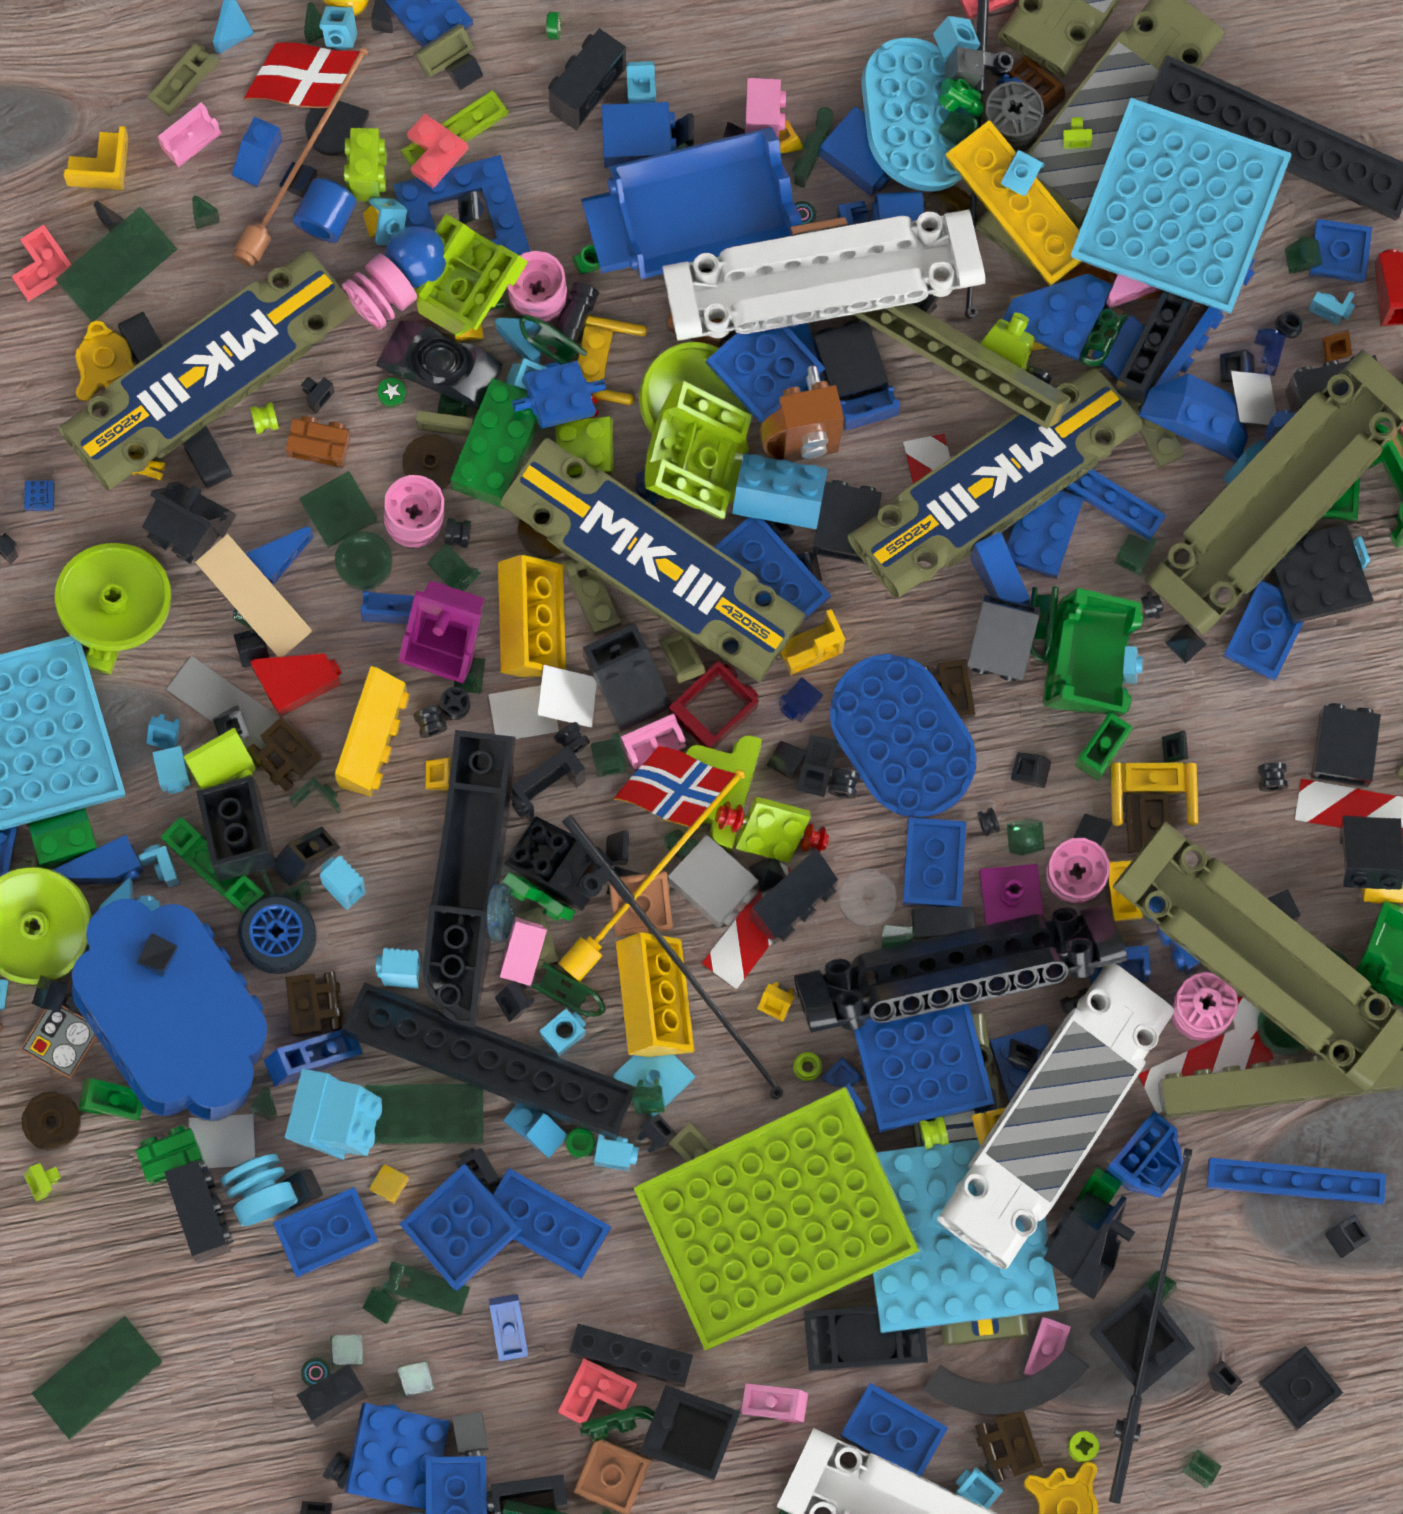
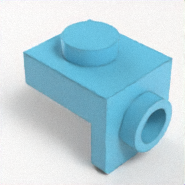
[626,61,656,104]
[1123,646,1143,684]
[955,1467,1003,1509]

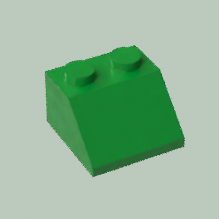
[29,808,98,869]

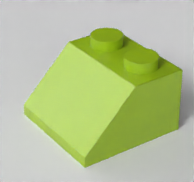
[183,728,256,790]

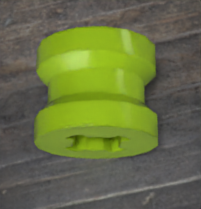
[250,402,279,435]
[919,1116,949,1150]
[1067,1431,1099,1463]

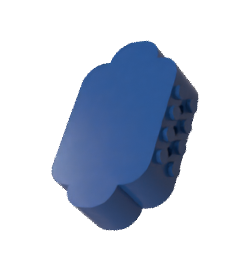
[72,899,267,1121]

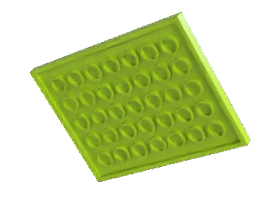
[634,1087,921,1351]

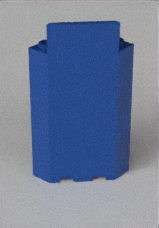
[581,127,802,279]

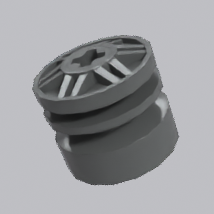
[982,81,1044,153]

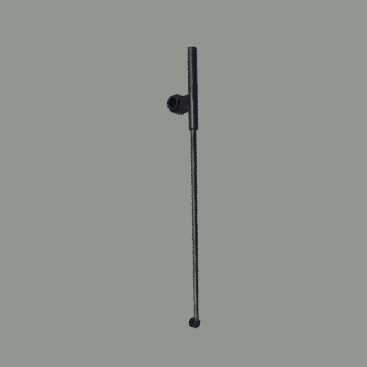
[965,0,1013,319]
[562,814,783,1099]
[1109,1148,1193,1504]

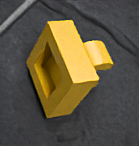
[757,981,795,1022]

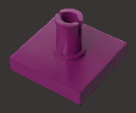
[979,864,1044,925]

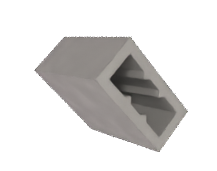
[668,835,759,928]

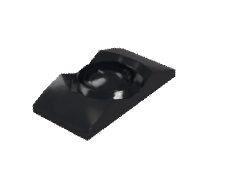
[376,321,503,410]
[804,1306,928,1371]

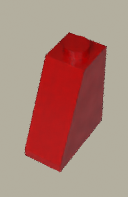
[1375,249,1403,326]
[250,653,342,717]

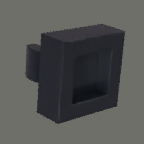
[301,377,335,413]
[495,981,535,1022]
[637,1114,677,1153]

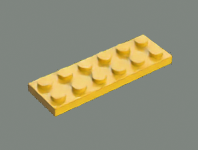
[945,120,1082,286]

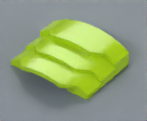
[413,213,528,336]
[645,381,752,520]

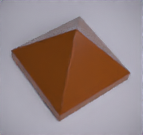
[1322,330,1352,363]

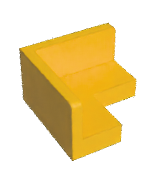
[64,126,129,190]
[780,609,845,676]

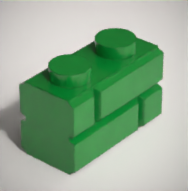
[1075,712,1133,781]
[135,1126,205,1185]

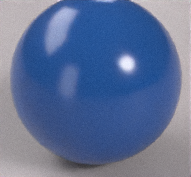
[385,226,446,289]

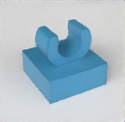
[146,714,180,749]

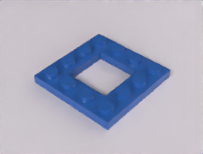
[393,155,531,256]

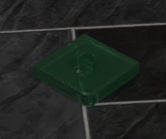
[299,471,377,548]

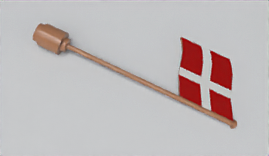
[233,42,368,267]

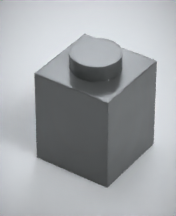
[945,47,984,89]
[452,1412,489,1456]

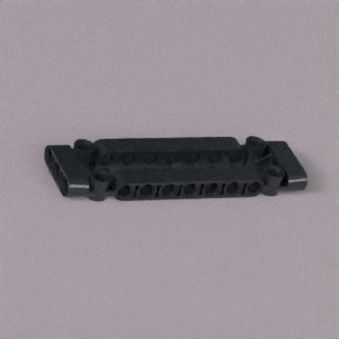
[794,904,1127,1033]

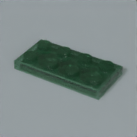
[55,206,178,322]
[365,1084,484,1145]
[31,1316,163,1440]

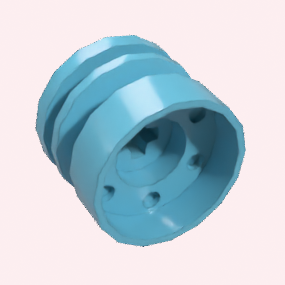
[221,1154,297,1227]

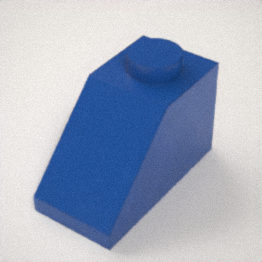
[232,117,282,187]

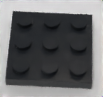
[1272,524,1374,625]

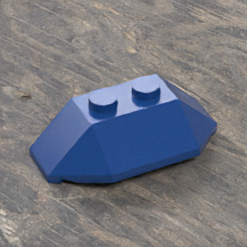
[1138,373,1249,462]
[1105,1111,1183,1198]

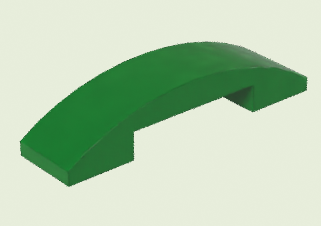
[160,816,265,914]

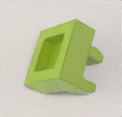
[1062,117,1092,149]
[85,647,120,675]
[24,1163,61,1202]

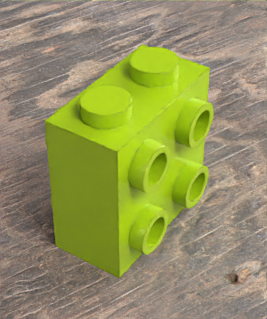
[344,128,387,202]

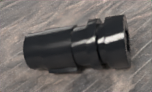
[557,282,599,343]

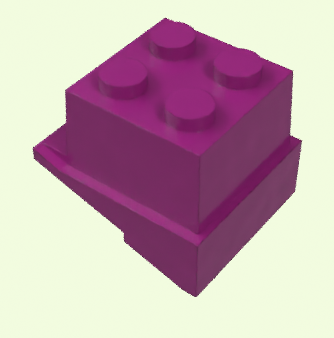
[398,580,485,684]

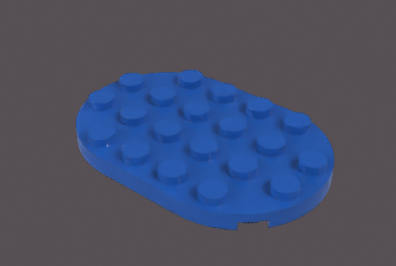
[830,654,977,818]

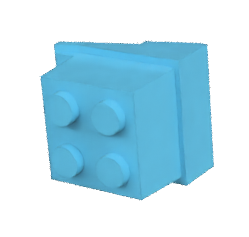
[285,1069,382,1160]

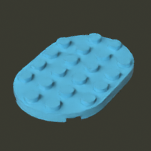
[861,38,975,191]

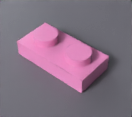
[1023,1317,1071,1376]

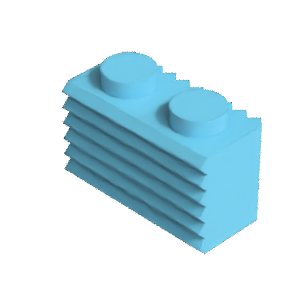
[320,856,366,910]
[376,947,421,989]

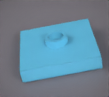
[613,1055,696,1117]

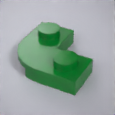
[503,872,576,921]

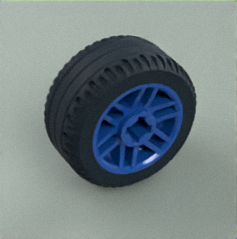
[238,894,317,974]

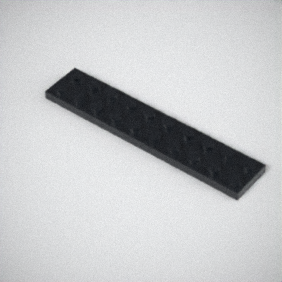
[1146,55,1403,221]
[341,982,637,1140]

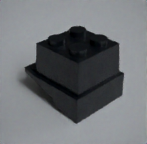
[142,481,236,564]
[1043,1191,1135,1300]
[1089,1284,1195,1394]
[639,1385,740,1482]

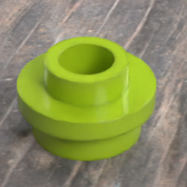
[793,1052,822,1082]

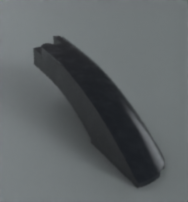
[423,730,516,1028]

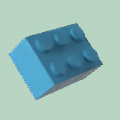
[732,454,828,529]

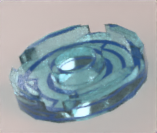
[487,883,514,942]

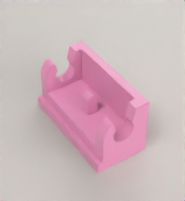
[158,102,222,168]
[621,714,687,771]
[499,917,547,986]

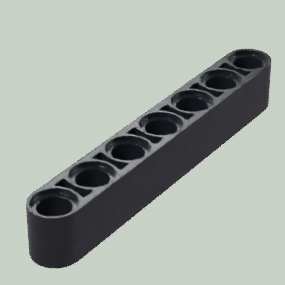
[118,311,233,489]

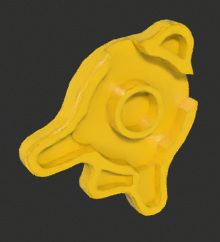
[75,321,135,401]
[1024,1461,1098,1514]

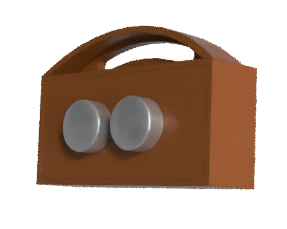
[759,366,844,462]

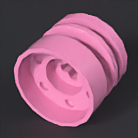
[507,251,568,323]
[342,253,417,330]
[384,475,444,548]
[1046,838,1110,904]
[1171,972,1238,1042]

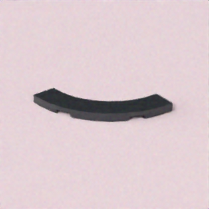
[922,1348,1090,1414]

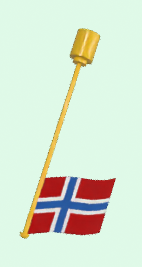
[558,746,745,982]

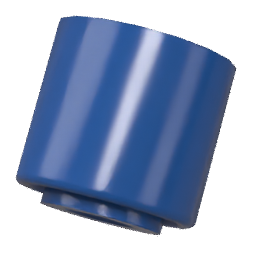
[292,178,357,243]
[872,191,925,230]

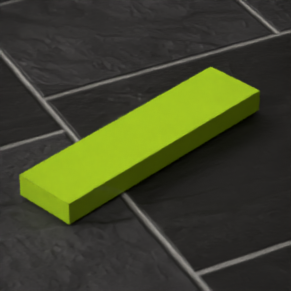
[401,90,509,167]

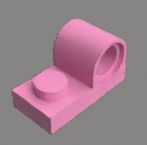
[741,1383,808,1424]

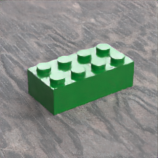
[450,378,539,509]

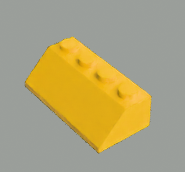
[498,555,566,677]
[335,666,410,797]
[616,932,695,1057]

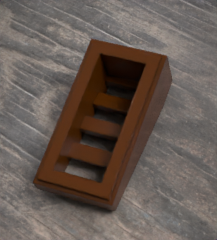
[1006,55,1065,114]

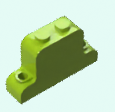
[686,736,762,854]

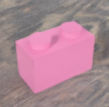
[745,78,786,139]

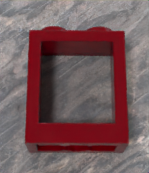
[669,660,759,749]

